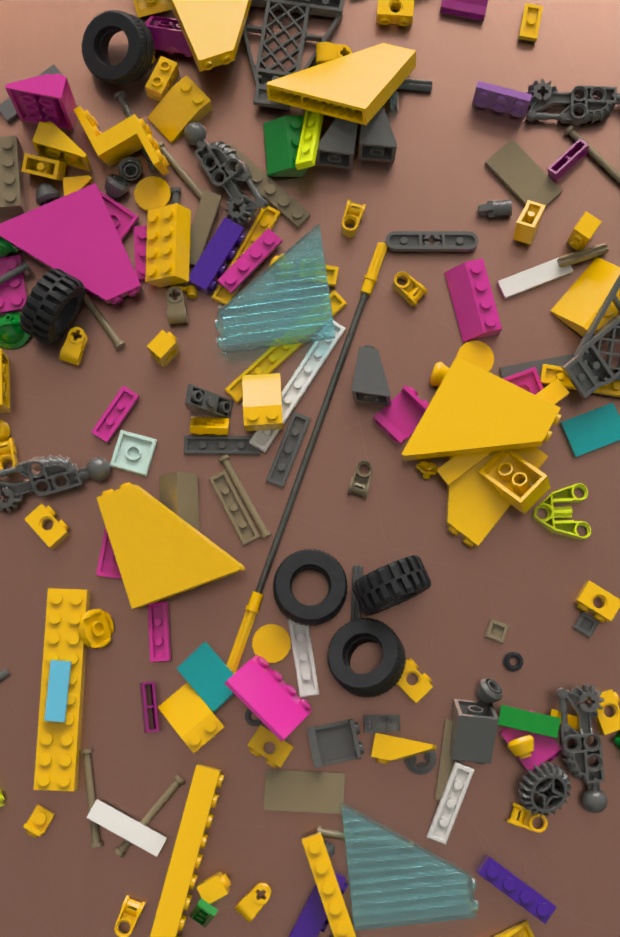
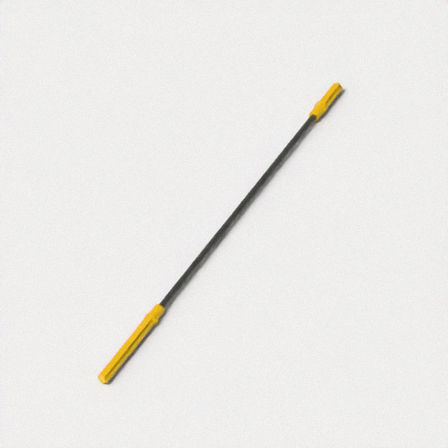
[226,242,388,674]

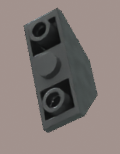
[185,384,233,419]

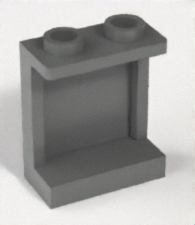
[307,719,364,768]

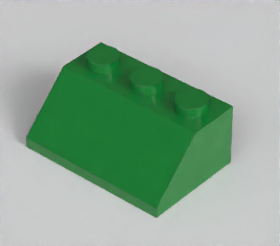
[263,116,308,177]

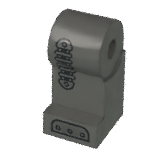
[363,715,401,733]

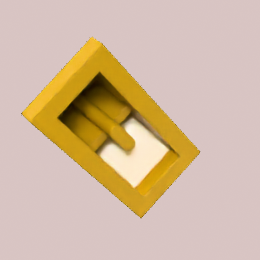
[63,175,94,196]

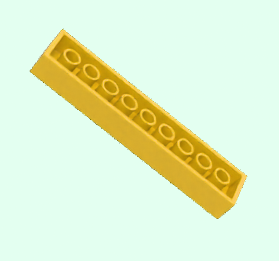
[34,588,91,791]
[150,764,224,937]

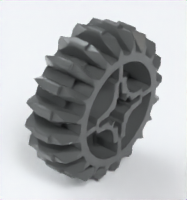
[517,762,572,817]

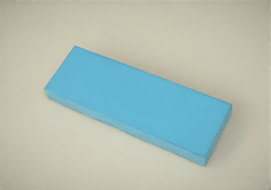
[44,660,72,722]

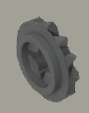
[405,751,437,775]

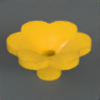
[416,461,440,479]

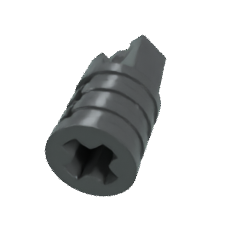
[478,199,512,218]

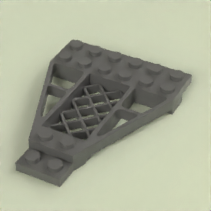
[243,0,345,110]
[561,275,620,398]

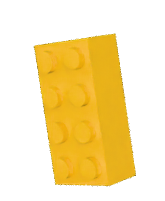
[145,203,191,288]

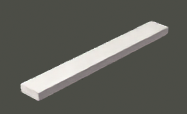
[249,319,346,453]

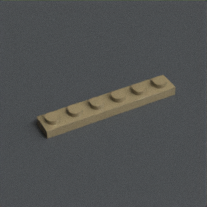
[228,143,310,229]

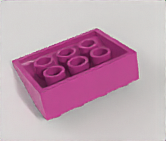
[5,74,77,131]
[224,655,313,742]

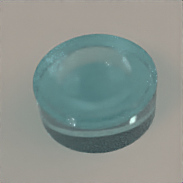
[390,92,399,111]

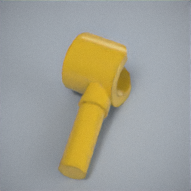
[172,285,197,298]

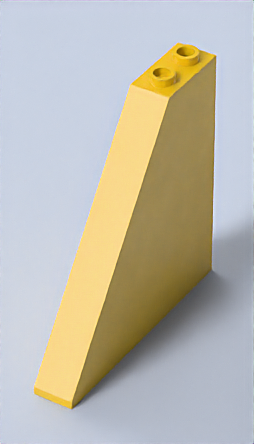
[169,0,252,72]
[266,43,416,125]
[401,356,562,461]
[446,447,548,548]
[96,482,245,609]

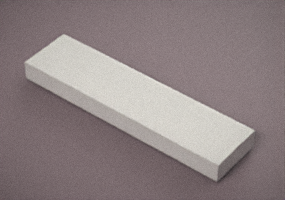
[497,257,573,300]
[288,619,319,698]
[427,761,474,845]
[86,799,167,857]

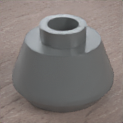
[118,156,143,181]
[104,174,129,198]
[36,183,61,206]
[477,678,503,704]

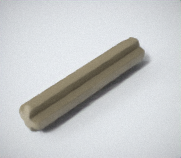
[557,243,609,268]

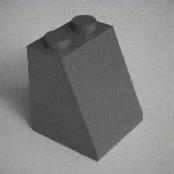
[358,106,397,162]
[316,118,359,169]
[351,345,392,406]
[450,699,499,764]

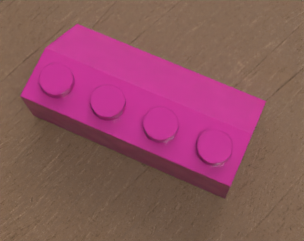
[444,258,502,343]

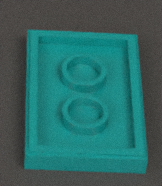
[560,402,620,458]
[176,642,234,712]

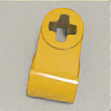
[316,42,352,64]
[341,199,366,238]
[392,272,428,307]
[59,327,88,366]
[0,437,18,476]
[506,803,548,833]
[234,883,271,923]
[114,895,146,937]

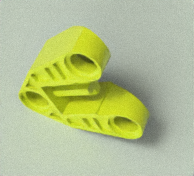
[532,483,591,540]

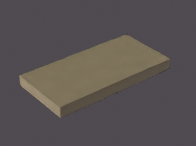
[485,139,562,206]
[263,769,345,814]

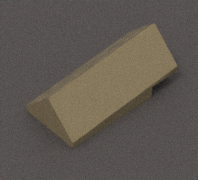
[159,472,200,532]

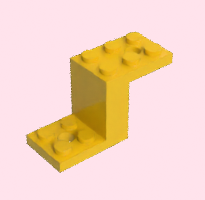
[73,106,170,176]

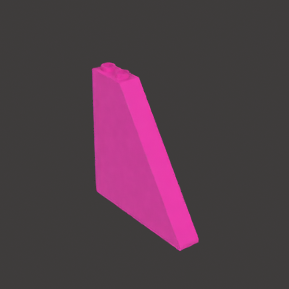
[0,183,142,304]

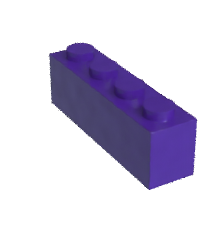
[187,217,246,295]
[475,855,557,924]
[288,871,348,937]

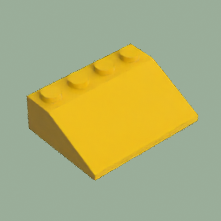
[550,257,620,345]

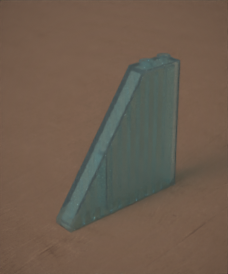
[214,225,335,354]
[341,803,479,931]

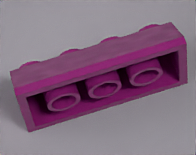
[145,15,193,57]

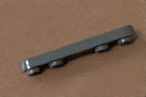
[385,231,479,252]

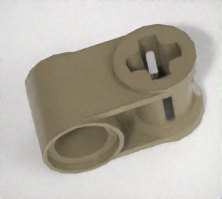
[166,286,188,325]
[347,460,373,499]

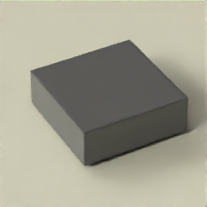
[572,611,600,638]

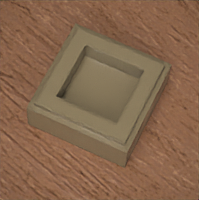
[484,619,510,644]

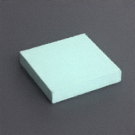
[110,430,158,477]

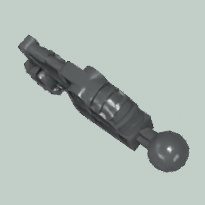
[527,79,620,126]
[184,122,268,225]
[0,455,111,512]
[556,683,608,813]

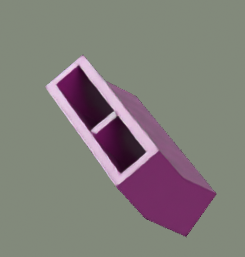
[440,0,488,21]
[548,139,589,184]
[139,681,159,733]

